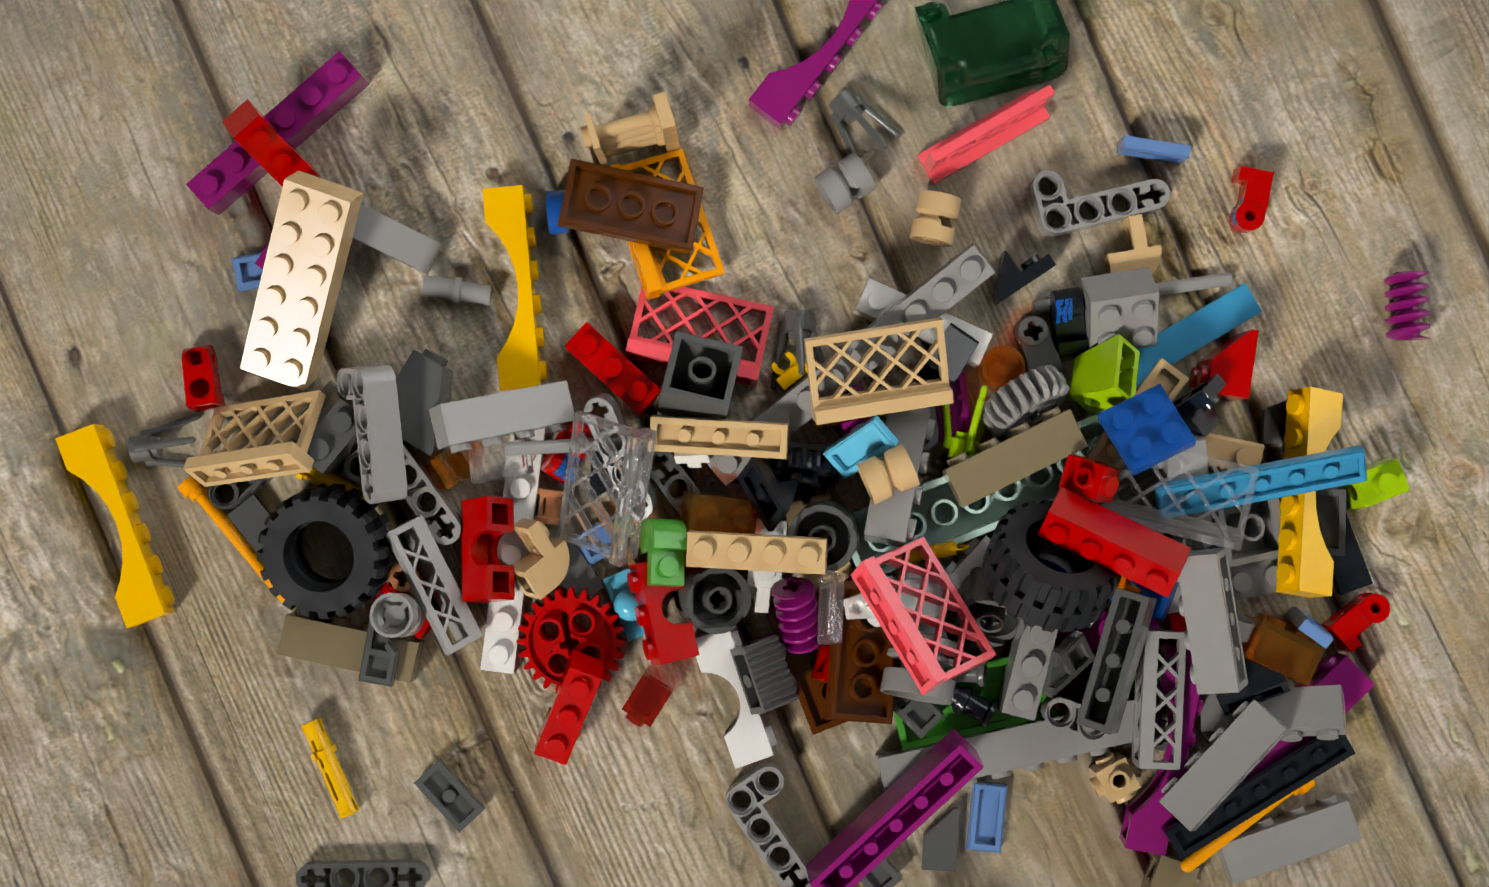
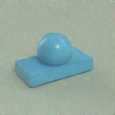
[823,416,899,479]
[603,568,645,641]

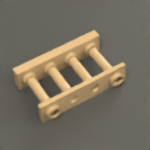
[580,91,680,166]

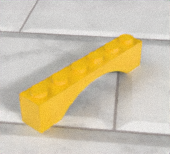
[482,185,548,392]
[1276,386,1343,598]
[55,424,175,628]

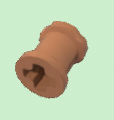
[534,488,567,525]
[388,561,424,592]

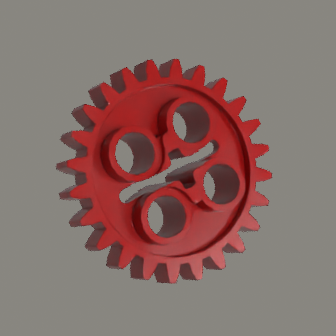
[516,585,627,694]

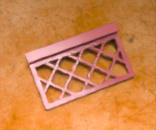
[917,85,1055,185]
[625,287,774,388]
[851,536,997,695]

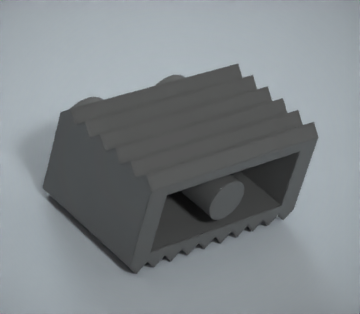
[730,635,799,715]

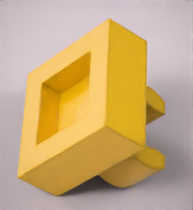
[771,352,808,392]

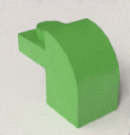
[641,518,687,587]

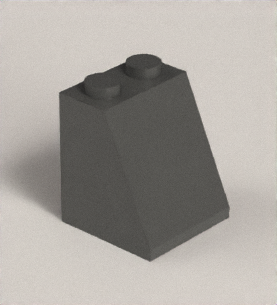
[657,331,743,419]
[396,348,453,457]
[290,380,358,474]

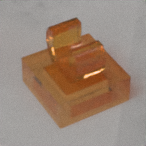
[428,450,475,490]

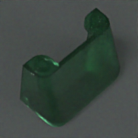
[915,0,1070,107]

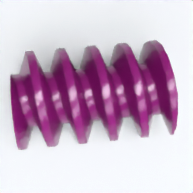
[1384,270,1431,341]
[771,577,824,654]

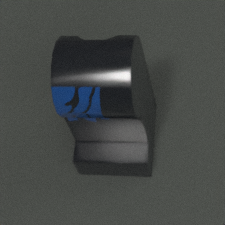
[1049,286,1089,356]

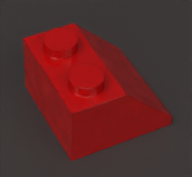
[1189,329,1259,402]

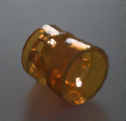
[976,345,1025,392]

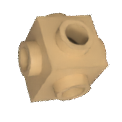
[1088,752,1141,804]

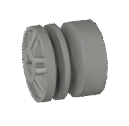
[880,631,957,705]

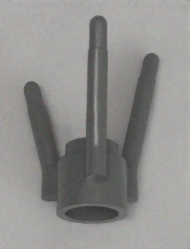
[829,89,901,154]
[770,309,824,390]
[128,413,201,468]

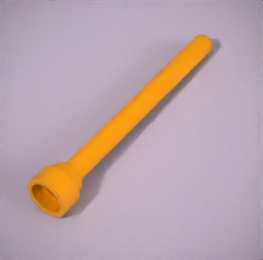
[177,476,285,604]
[1180,779,1315,873]

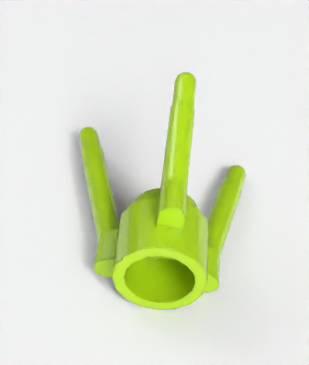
[942,385,988,458]

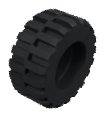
[257,483,396,619]
[982,500,1121,633]

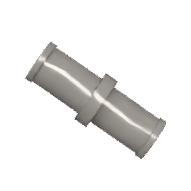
[422,275,493,306]

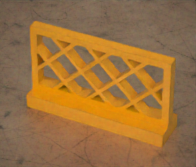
[609,148,725,300]

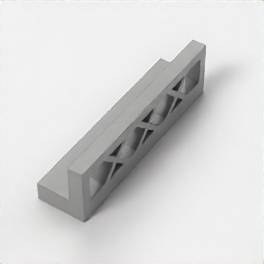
[385,515,483,655]
[1131,627,1186,770]

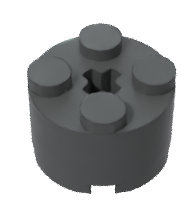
[787,500,860,574]
[674,566,751,634]
[955,567,1025,647]

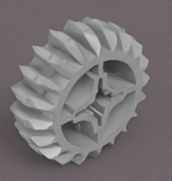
[981,365,1070,439]

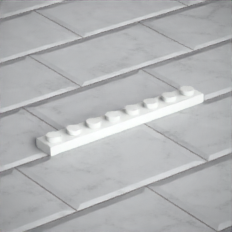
[480,429,546,674]

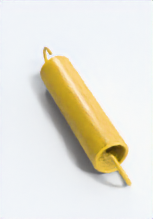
[898,541,969,563]

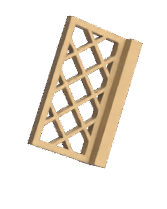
[803,317,954,425]
[183,390,326,487]

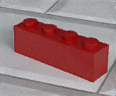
[1037,487,1191,598]

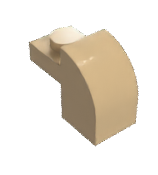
[1102,214,1162,274]
[513,518,570,600]

